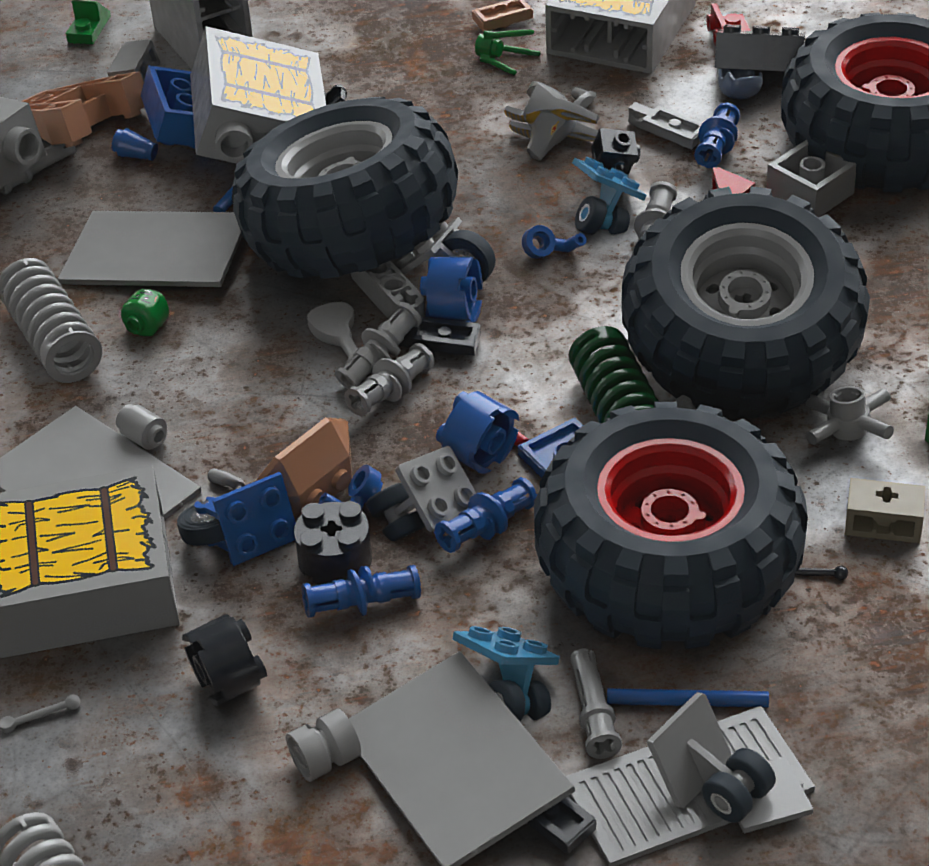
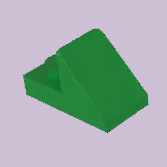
[66,0,111,45]

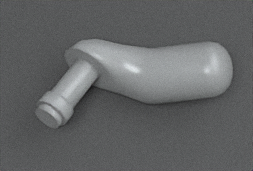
[207,469,246,490]

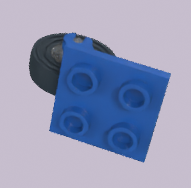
[177,472,296,566]

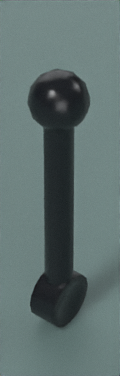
[795,565,848,580]

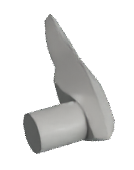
[571,87,596,109]

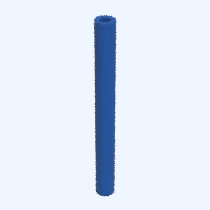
[607,688,769,707]

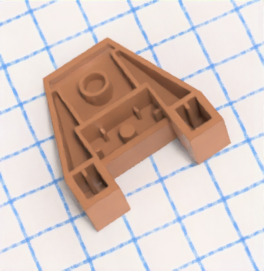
[22,71,144,148]

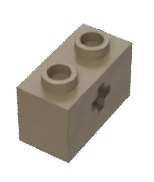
[844,478,926,543]

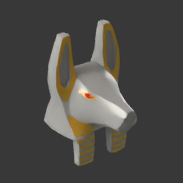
[505,81,599,161]

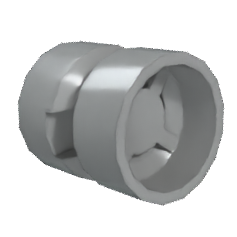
[286,709,362,782]

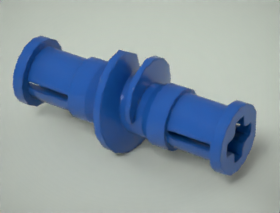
[694,102,740,168]
[434,477,537,553]
[302,565,421,618]

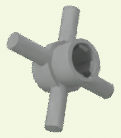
[806,386,894,445]

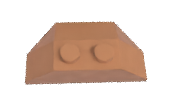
[257,417,352,522]

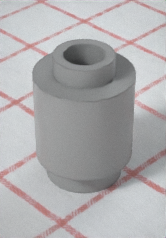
[116,404,167,450]

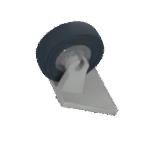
[396,217,495,282]

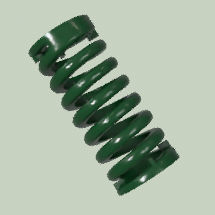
[568,326,659,424]

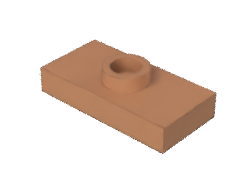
[472,0,533,32]

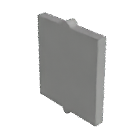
[738,756,813,833]

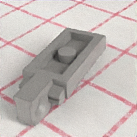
[628,102,702,149]

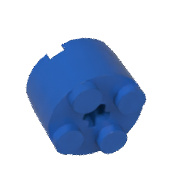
[420,257,483,322]
[436,391,519,474]

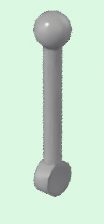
[0,694,81,733]

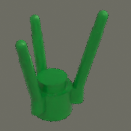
[475,29,541,75]

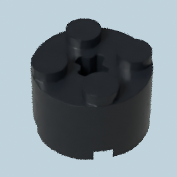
[294,501,372,585]
[182,614,267,706]

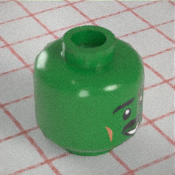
[121,289,169,336]

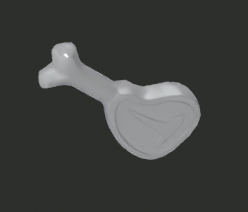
[307,302,358,365]

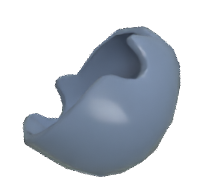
[718,68,763,100]

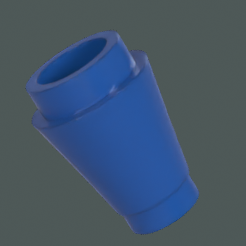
[111,128,158,160]

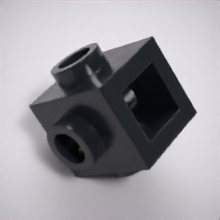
[591,128,640,175]

